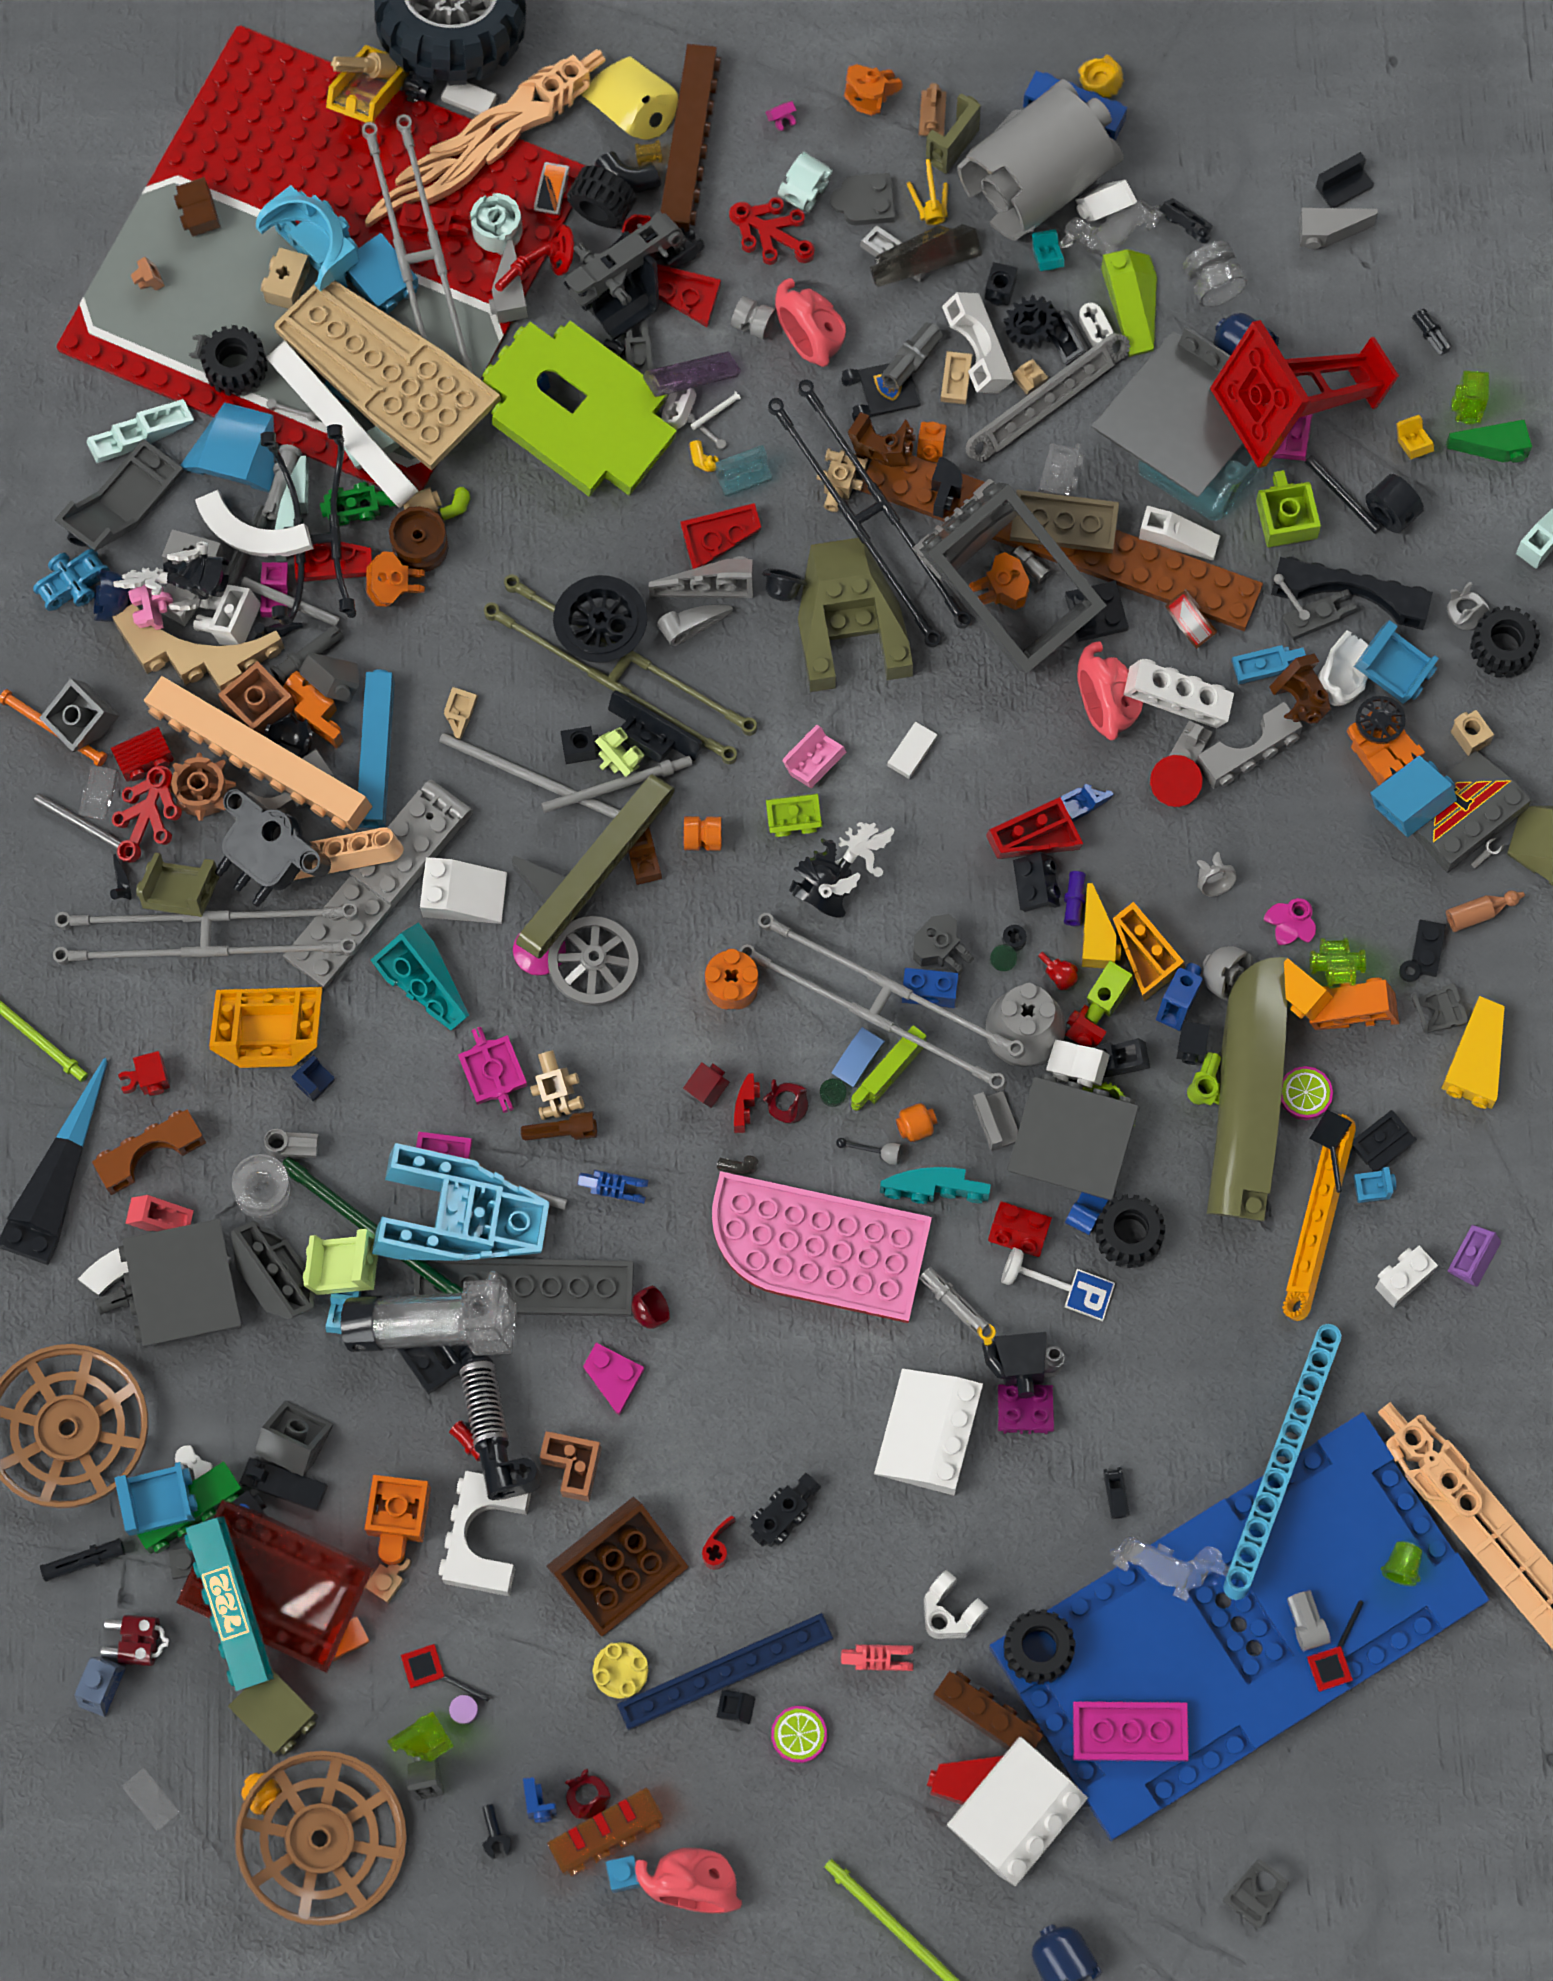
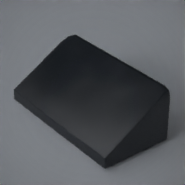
[1049,309,1090,365]

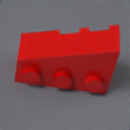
[986,797,1083,859]

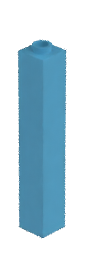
[358,669,395,828]

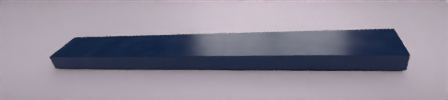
[617,1613,834,1731]

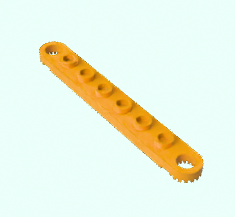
[1282,1114,1356,1321]

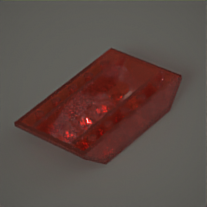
[176,1500,373,1673]

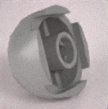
[1203,946,1253,1001]

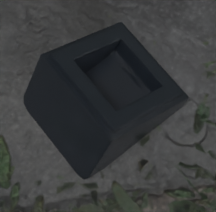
[716,1690,755,1724]

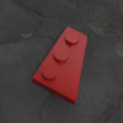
[657,264,721,328]
[294,542,373,582]

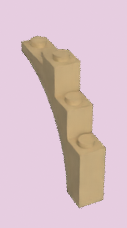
[113,604,285,692]

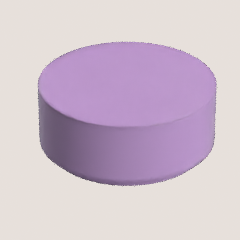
[449,1695,478,1725]

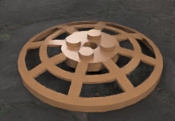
[0,1344,149,1509]
[235,1751,406,1926]

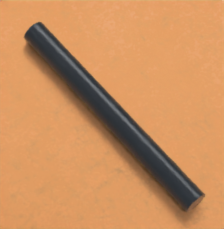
[1305,455,1382,534]

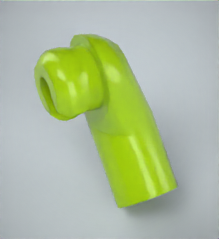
[439,487,470,521]

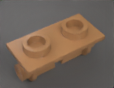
[919,83,947,136]

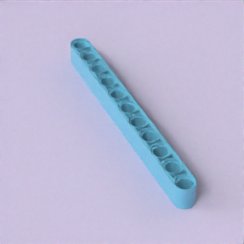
[1223,1324,1341,1600]

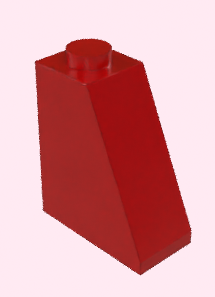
[927,1756,1003,1805]

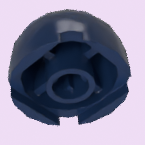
[94,570,132,622]

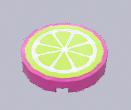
[1281,1066,1333,1120]
[771,1706,827,1763]

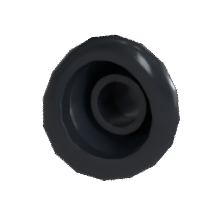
[762,568,807,602]

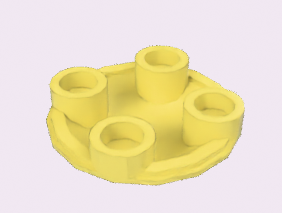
[592,1642,648,1699]

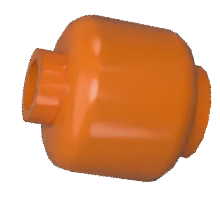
[896,1103,937,1142]

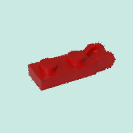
[399,203,471,237]

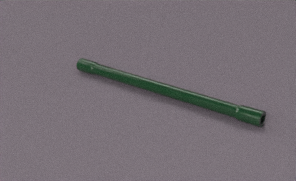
[280,1157,474,1310]

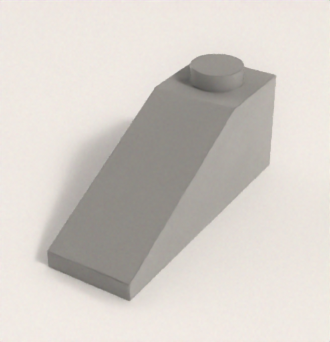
[1299,208,1378,249]
[489,239,528,323]

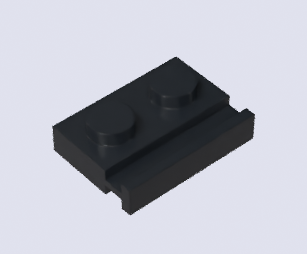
[1352,1110,1417,1172]

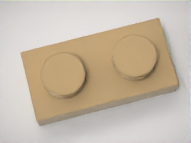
[941,351,972,404]

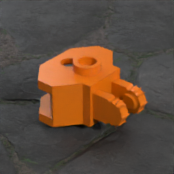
[844,64,903,115]
[366,551,425,607]
[969,552,1030,610]

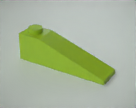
[1101,249,1157,357]

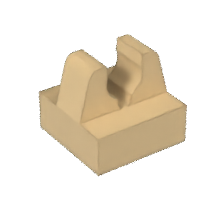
[1012,359,1048,395]

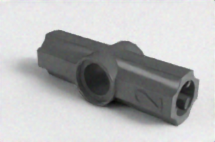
[881,322,943,390]

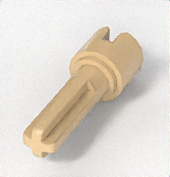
[331,53,396,78]

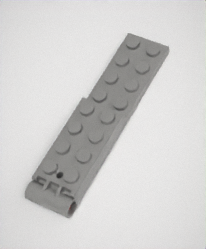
[283,779,473,989]

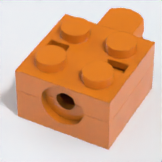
[365,1475,431,1565]

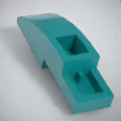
[880,1167,991,1204]

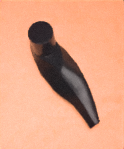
[254,622,303,639]
[110,854,132,900]

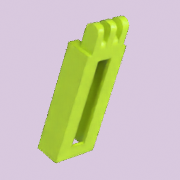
[851,1025,927,1111]

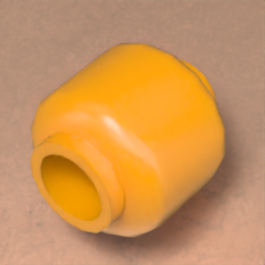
[241,1773,282,1815]

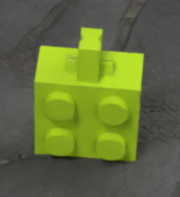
[1256,470,1321,548]

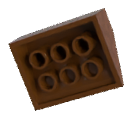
[546,1497,689,1637]

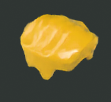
[1078,54,1124,98]

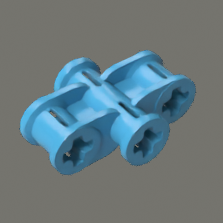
[33,549,110,611]

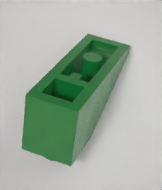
[1446,419,1532,463]

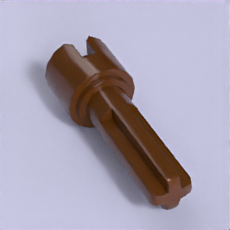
[521,1111,597,1141]

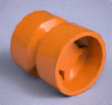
[684,816,722,851]

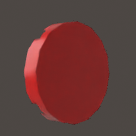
[1150,755,1203,807]

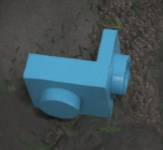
[1353,1167,1396,1203]

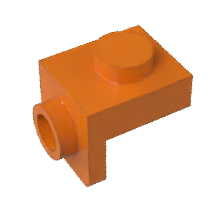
[916,422,947,462]

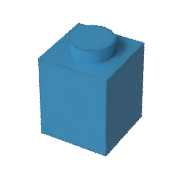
[606,1855,641,1893]

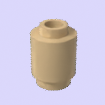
[404,487,442,512]

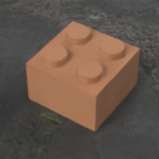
[218,661,296,735]

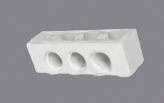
[1124,659,1234,729]

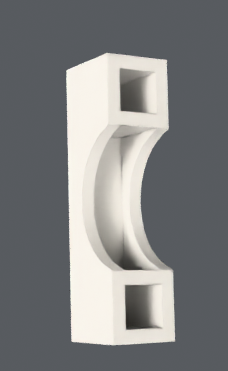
[942,292,1014,394]

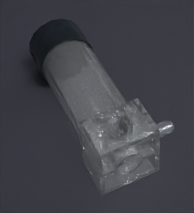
[341,1271,518,1356]

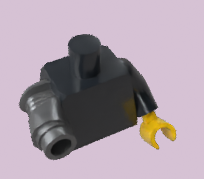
[977,1324,1065,1398]

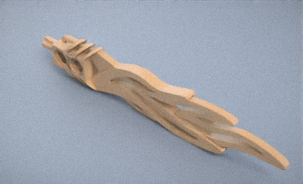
[365,49,606,227]

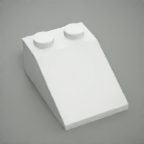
[420,857,507,924]

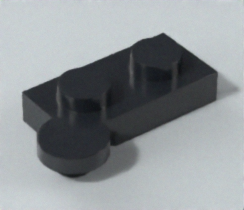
[1159,198,1213,244]

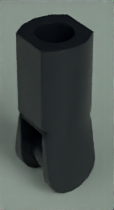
[1103,1467,1130,1519]

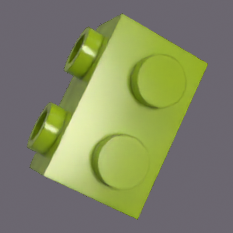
[765,793,822,837]

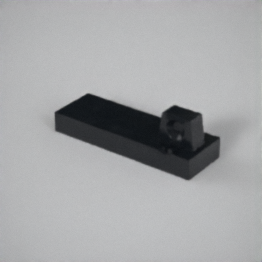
[239,1457,328,1512]

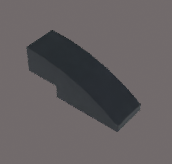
[1068,1038,1150,1082]

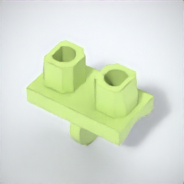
[595,727,644,777]

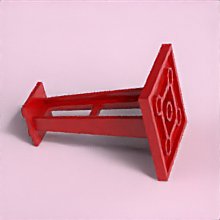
[1210,320,1399,468]

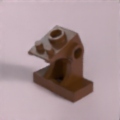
[848,412,916,467]
[1269,653,1331,724]

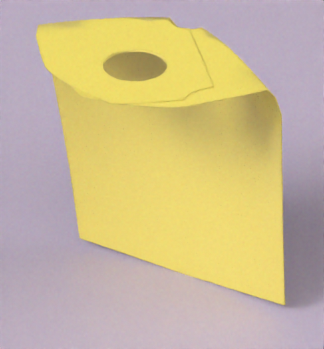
[580,56,678,140]

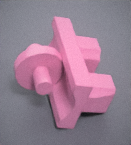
[128,584,173,630]

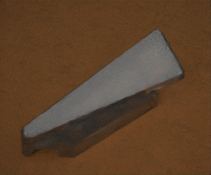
[870,224,982,287]

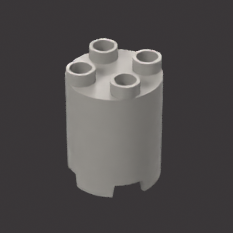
[957,79,1124,241]

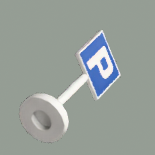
[1001,1247,1115,1321]

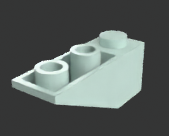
[1516,508,1553,569]

